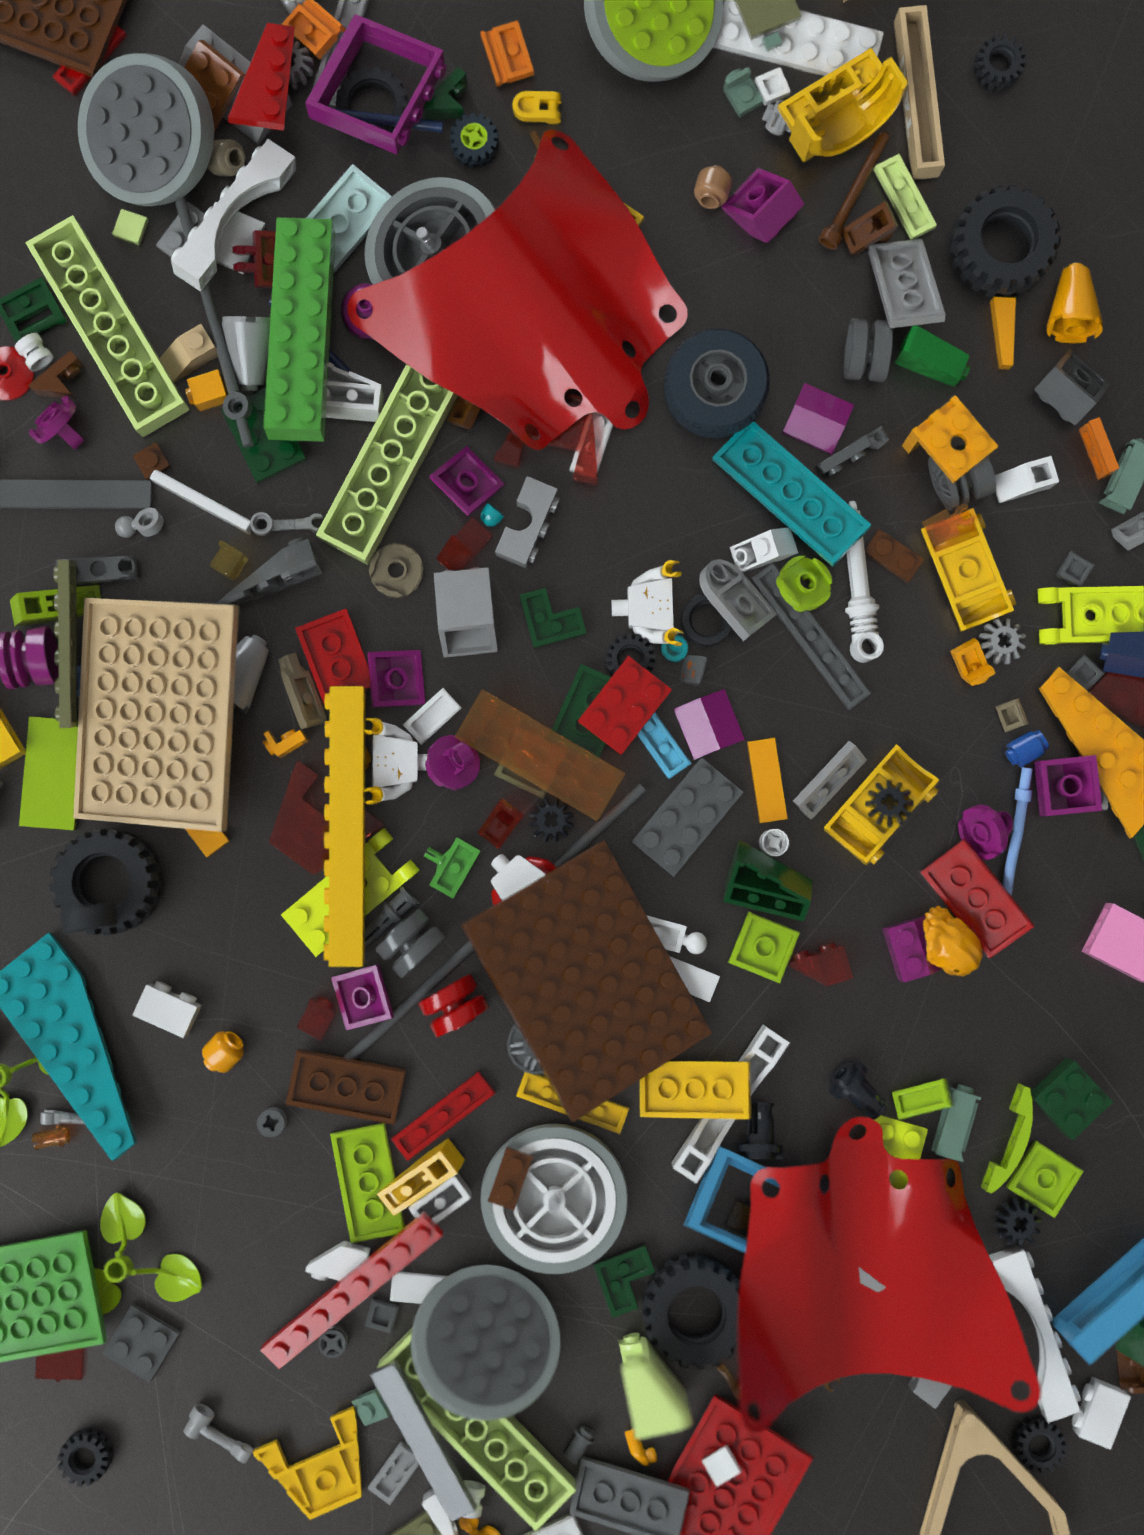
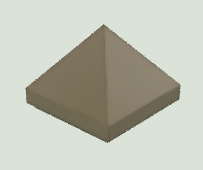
[995,698,1029,732]

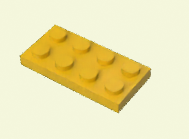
[640,1061,751,1119]

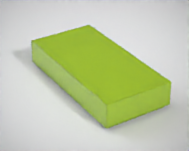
[892,1079,953,1120]

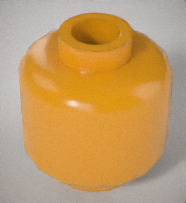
[202,1031,244,1073]

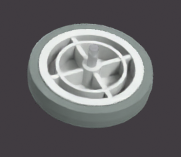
[481,1124,628,1274]

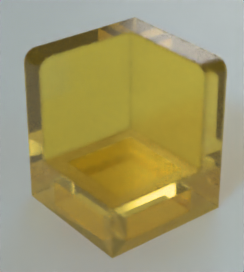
[209,539,248,581]

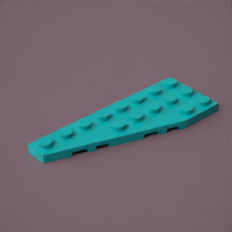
[0,933,137,1161]

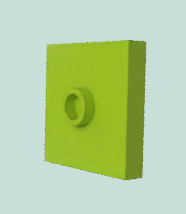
[728,911,800,983]
[1006,1140,1084,1218]

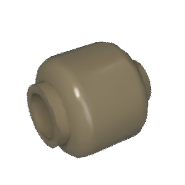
[207,139,246,176]

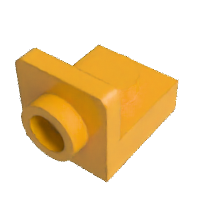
[263,729,309,758]

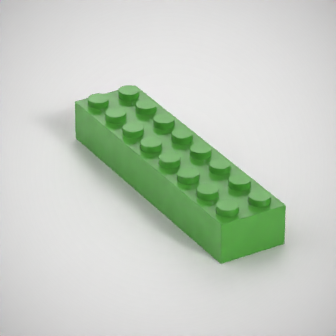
[264,218,336,441]

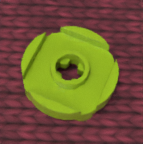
[776,556,832,612]

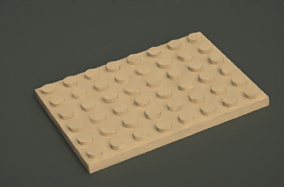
[73,598,239,832]

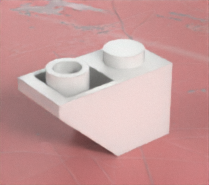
[995,456,1059,503]
[730,527,798,572]
[305,1241,371,1282]

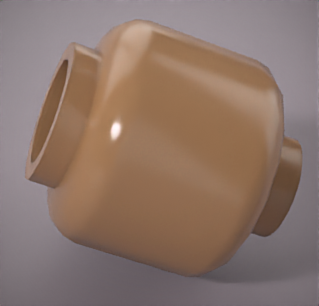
[694,165,732,209]

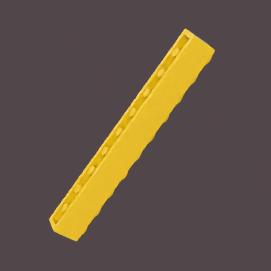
[324,686,366,967]

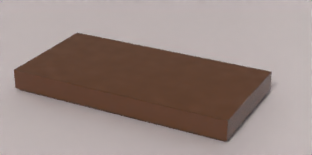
[285,1049,406,1125]

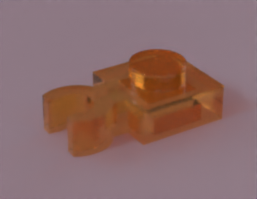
[922,504,975,547]

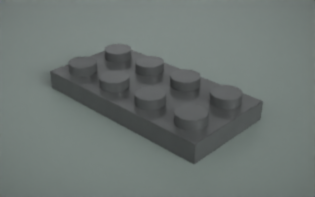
[631,757,743,877]
[569,1456,691,1535]

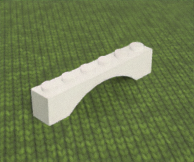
[171,139,296,291]
[671,1025,789,1183]
[989,1245,1081,1423]

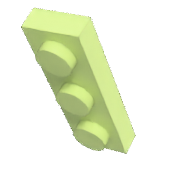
[874,154,937,240]

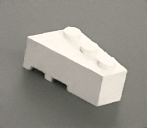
[326,363,384,422]

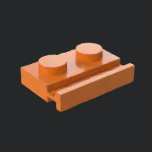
[281,0,346,59]
[480,20,534,87]
[1079,417,1119,480]

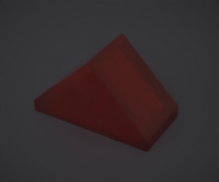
[477,798,525,849]

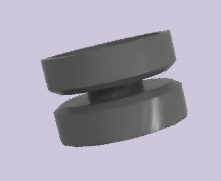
[844,318,893,382]
[375,908,446,979]

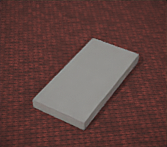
[868,239,946,328]

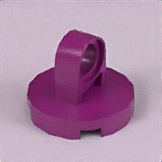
[29,396,85,450]
[425,735,480,791]
[958,804,1013,860]

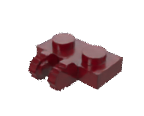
[232,230,276,288]

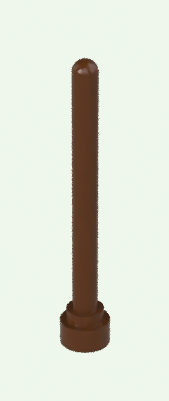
[818,131,889,250]

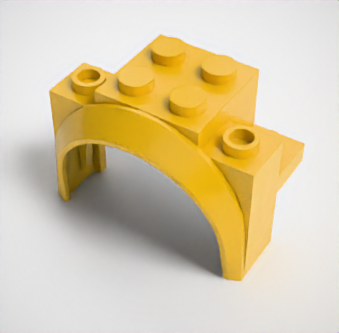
[777,48,908,162]

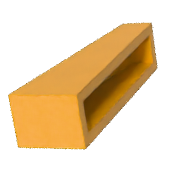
[990,297,1016,369]

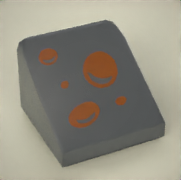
[679,655,707,686]

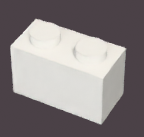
[133,981,202,1038]
[409,1173,472,1224]
[1072,1377,1131,1450]

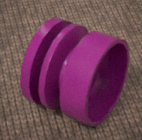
[0,626,59,689]

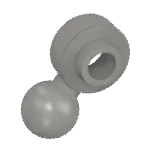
[115,508,164,538]

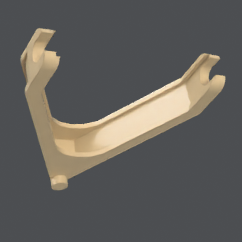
[920,1399,1070,1535]

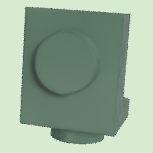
[351,1388,391,1426]

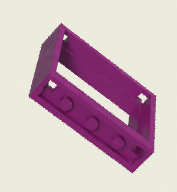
[305,14,447,155]

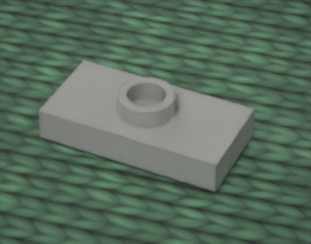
[368,1440,419,1505]

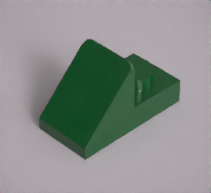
[422,66,467,119]

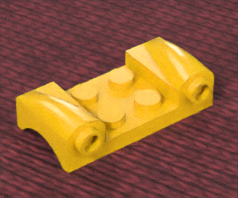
[921,508,1016,632]
[824,744,939,866]

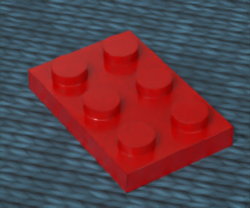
[295,609,371,705]
[578,656,672,755]

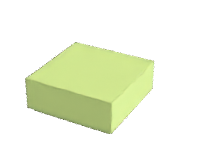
[112,209,149,246]

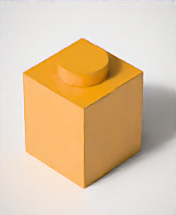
[185,369,229,411]

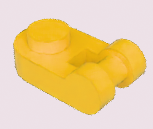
[512,91,561,124]

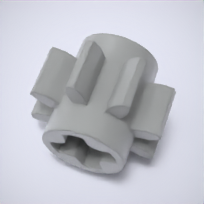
[762,100,791,135]

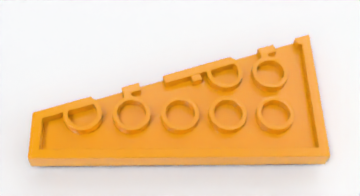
[1039,667,1144,839]

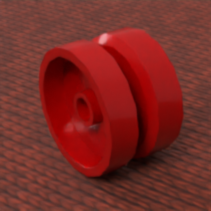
[418,973,490,1038]

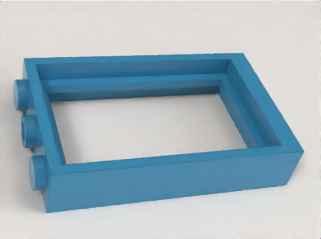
[683,1146,780,1253]
[1050,1238,1144,1364]

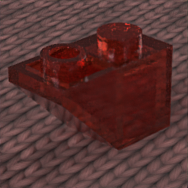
[788,942,853,986]

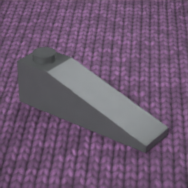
[216,537,323,606]

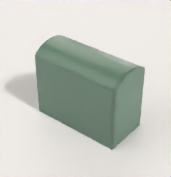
[762,31,783,52]

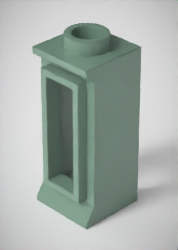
[1099,439,1144,514]
[931,1084,981,1162]

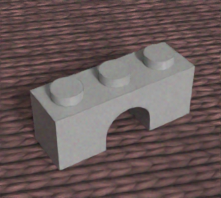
[495,476,560,568]

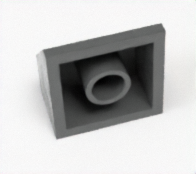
[1034,348,1111,425]

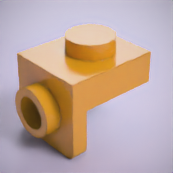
[950,638,996,686]

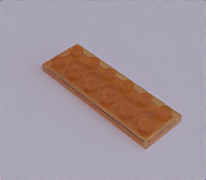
[455,689,626,821]

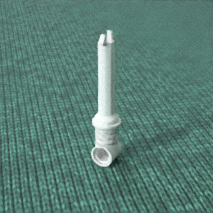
[845,501,884,663]

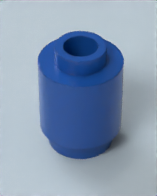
[1005,730,1049,767]

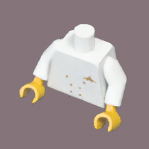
[611,560,684,647]
[364,718,427,804]

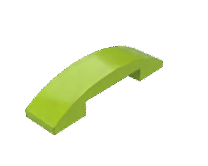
[981,1083,1033,1193]

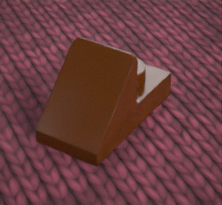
[841,201,898,255]
[28,350,84,399]

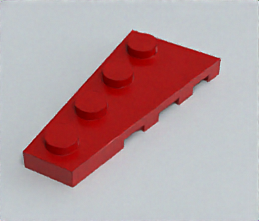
[228,23,295,130]

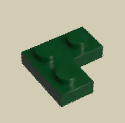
[519,588,587,649]
[593,1244,655,1318]

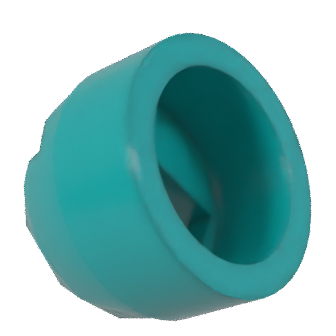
[480,503,505,527]

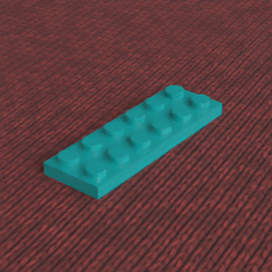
[713,421,871,567]

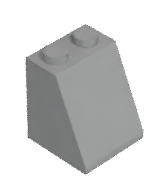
[434,567,498,658]

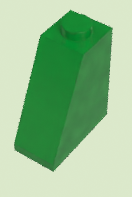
[894,325,970,387]

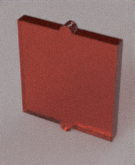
[35,1348,84,1382]

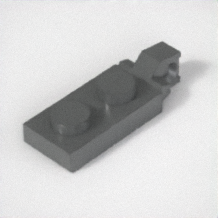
[815,426,889,477]

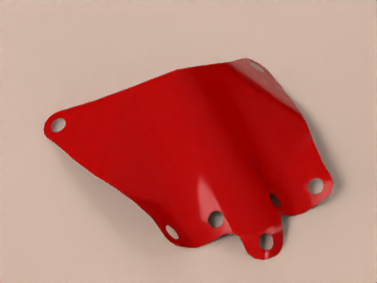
[347,130,688,450]
[738,1117,1041,1434]

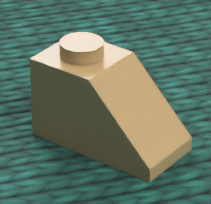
[160,324,218,383]

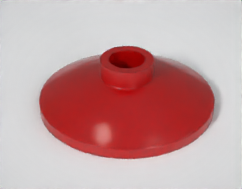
[0,346,34,401]

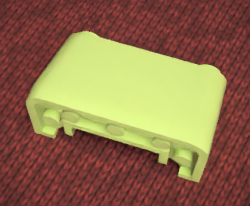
[619,1333,693,1439]

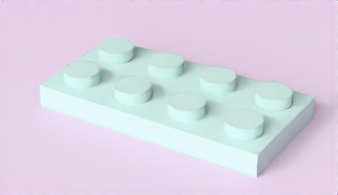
[307,164,392,273]

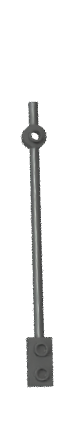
[175,196,254,448]

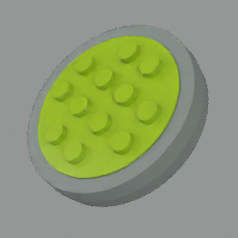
[584,0,723,81]

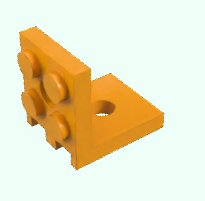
[902,395,998,483]

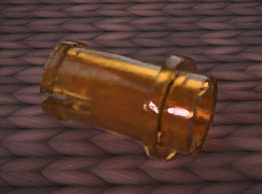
[32,1125,70,1150]

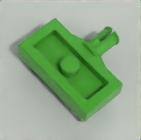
[424,837,481,899]

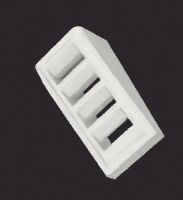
[422,1488,459,1535]

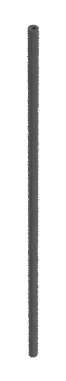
[299,783,646,1110]

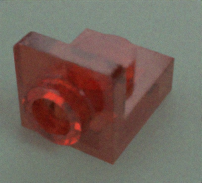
[296,996,338,1041]

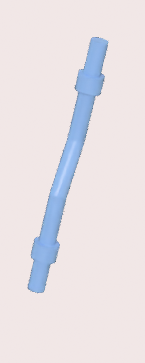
[1002,767,1033,896]

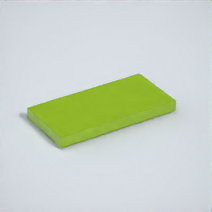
[19,717,78,830]
[330,1122,405,1243]

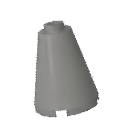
[222,316,270,391]
[233,634,269,714]

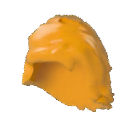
[923,906,983,977]

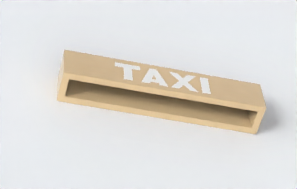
[894,5,945,180]

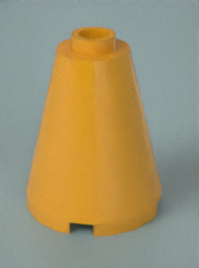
[1047,263,1103,344]

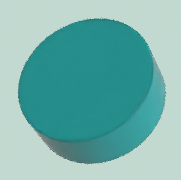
[661,634,688,662]

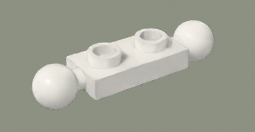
[646,915,707,954]

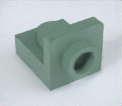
[723,67,764,118]

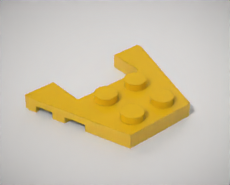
[253,1406,363,1520]

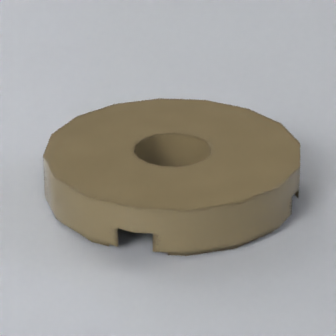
[369,543,424,598]

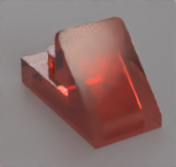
[436,518,493,571]

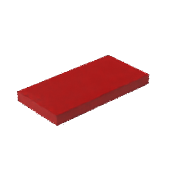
[920,838,1034,959]

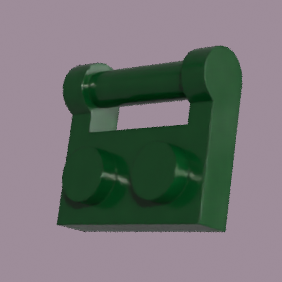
[0,277,68,343]

